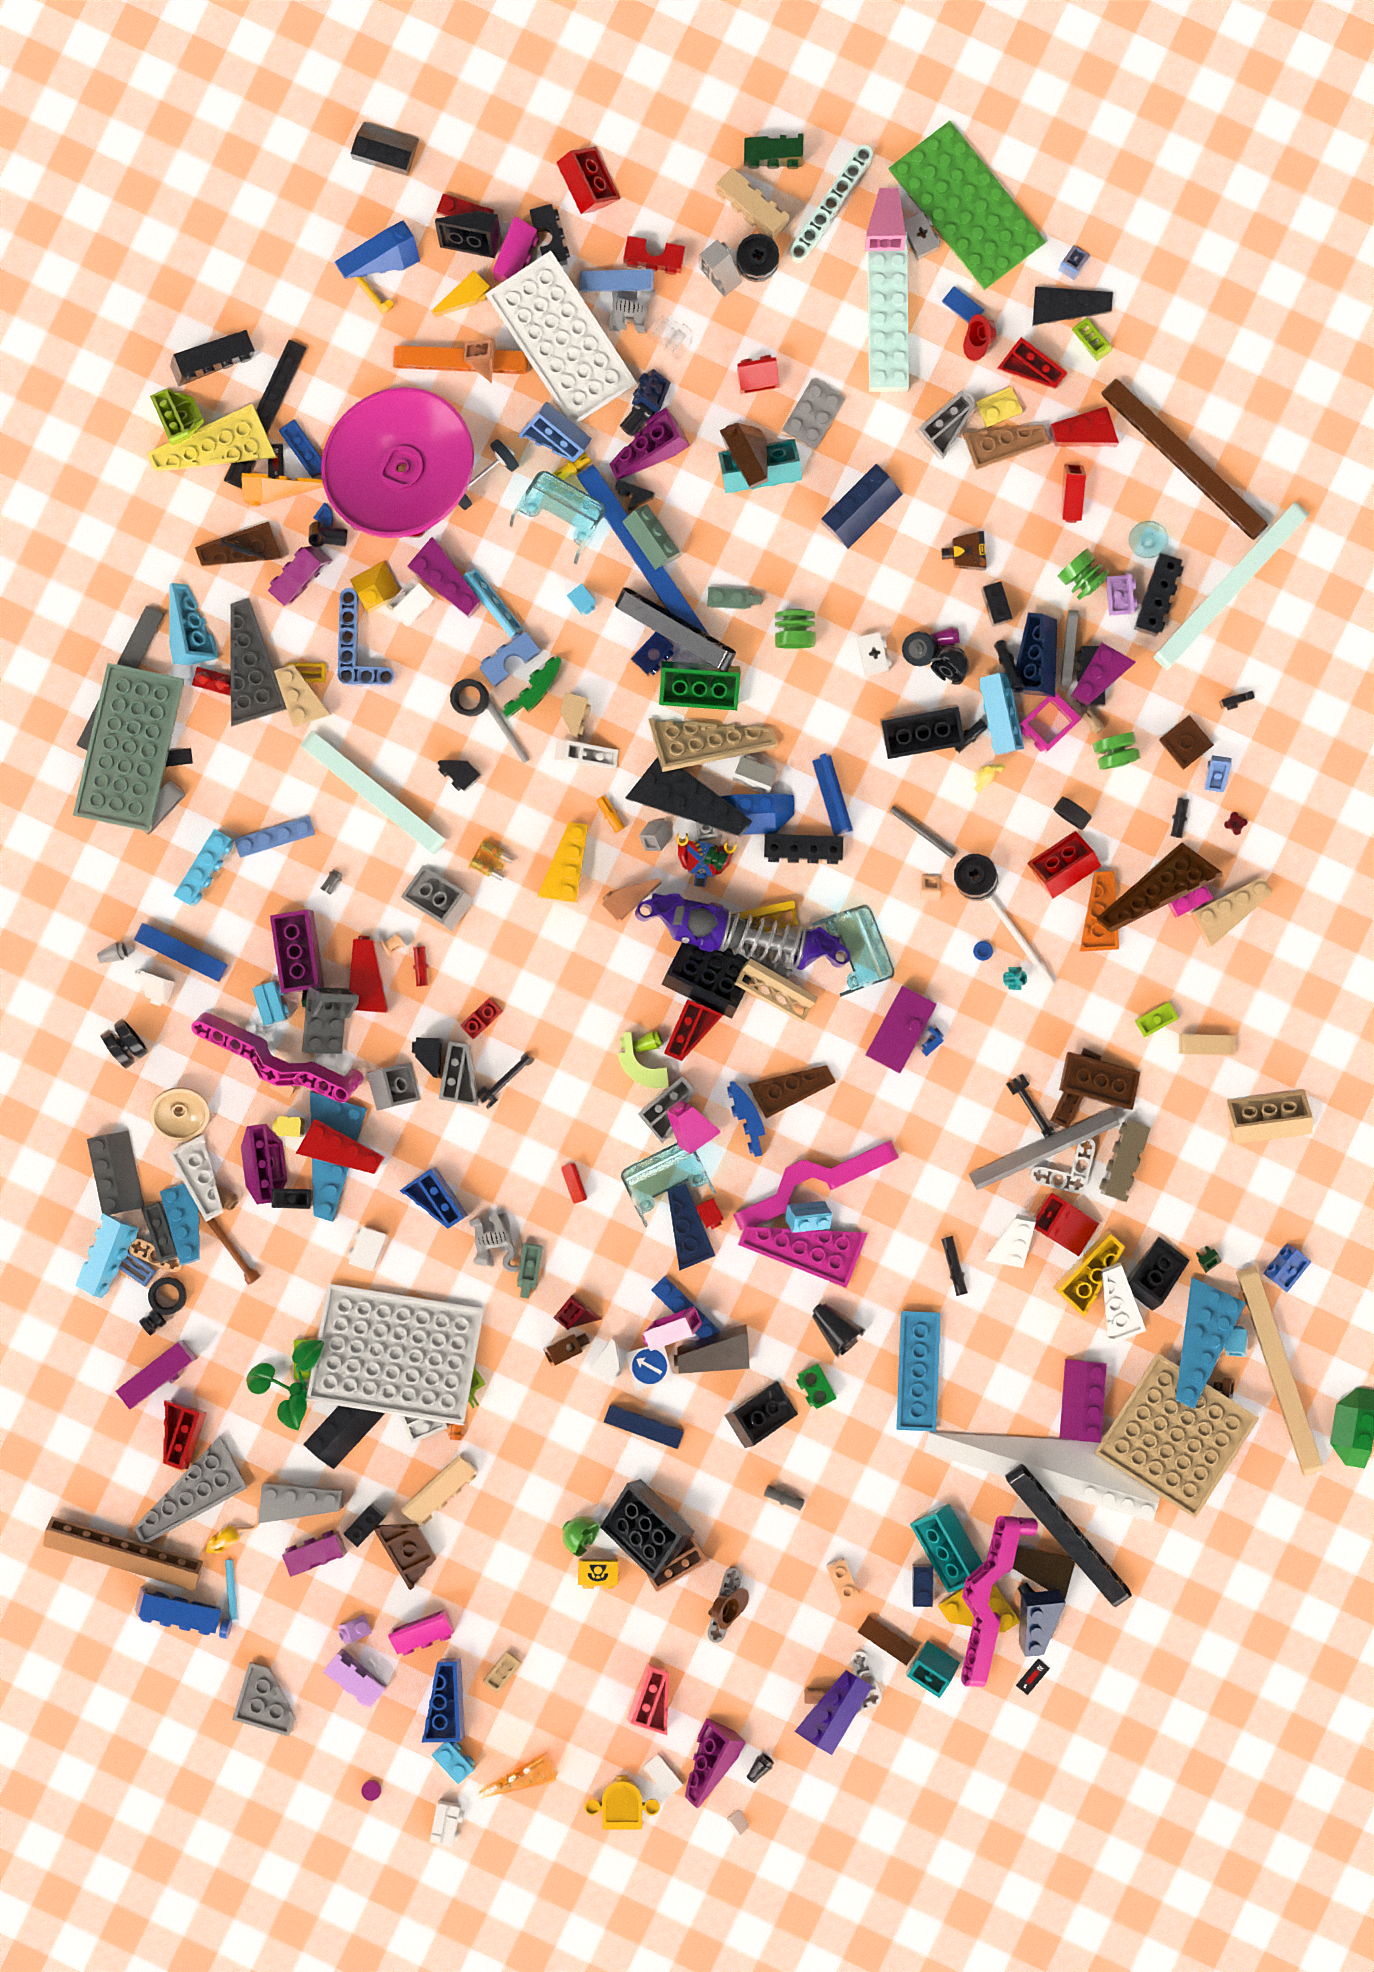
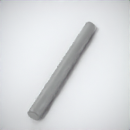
[487,698,530,764]

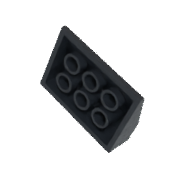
[661,942,751,1019]
[600,1479,695,1580]

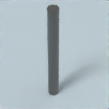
[889,806,956,859]

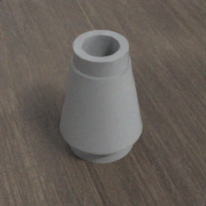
[97,942,128,964]

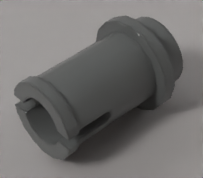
[320,869,343,895]

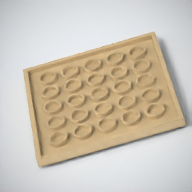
[1094,1353,1259,1519]

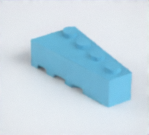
[75,1213,139,1299]

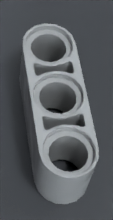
[143,780,186,835]

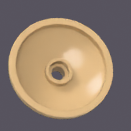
[149,1087,209,1141]

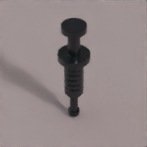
[220,537,265,559]

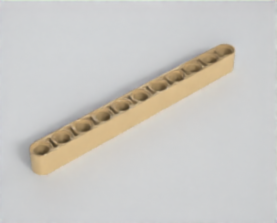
[1236,1265,1323,1477]

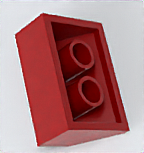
[556,146,621,214]
[1027,831,1102,899]

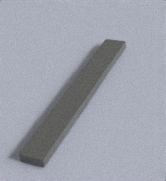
[76,605,164,751]

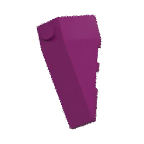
[609,407,690,480]
[685,1718,746,1808]

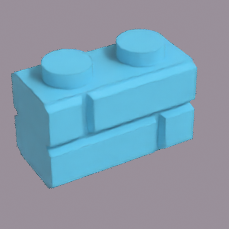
[252,981,290,1026]
[785,1201,832,1233]

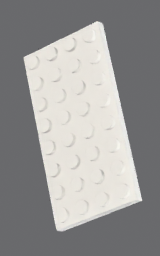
[485,251,637,425]

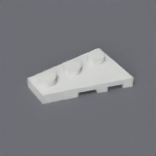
[984,1214,1036,1268]

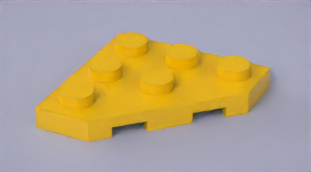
[937,1584,1020,1633]

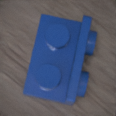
[1263,1243,1311,1293]

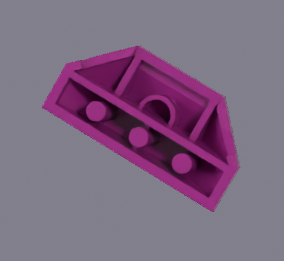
[241,1124,288,1205]

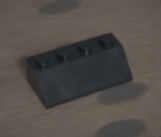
[879,704,965,759]
[303,1405,385,1470]

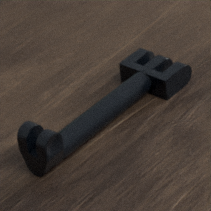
[477,1052,534,1109]
[1006,1074,1055,1138]

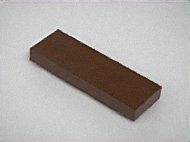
[857,1615,918,1666]

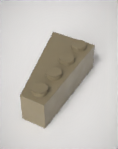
[1099,1120,1151,1202]

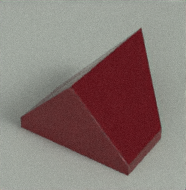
[553,1294,602,1330]

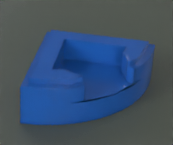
[313,502,333,527]

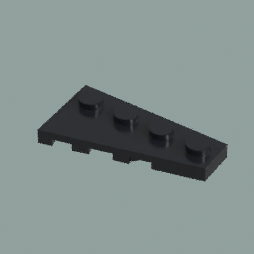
[1032,286,1113,327]

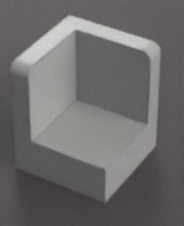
[639,821,672,851]

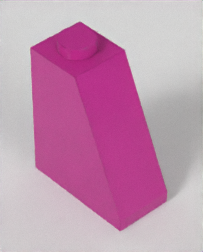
[666,1100,721,1154]

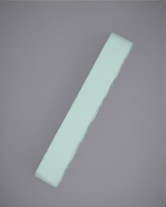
[790,145,873,263]

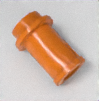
[448,1424,464,1441]

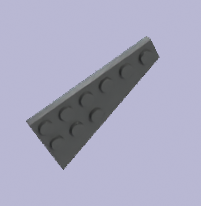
[230,598,287,727]

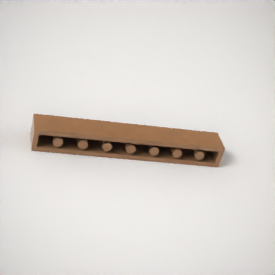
[43,1516,203,1591]

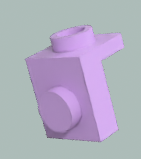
[337,1615,372,1644]

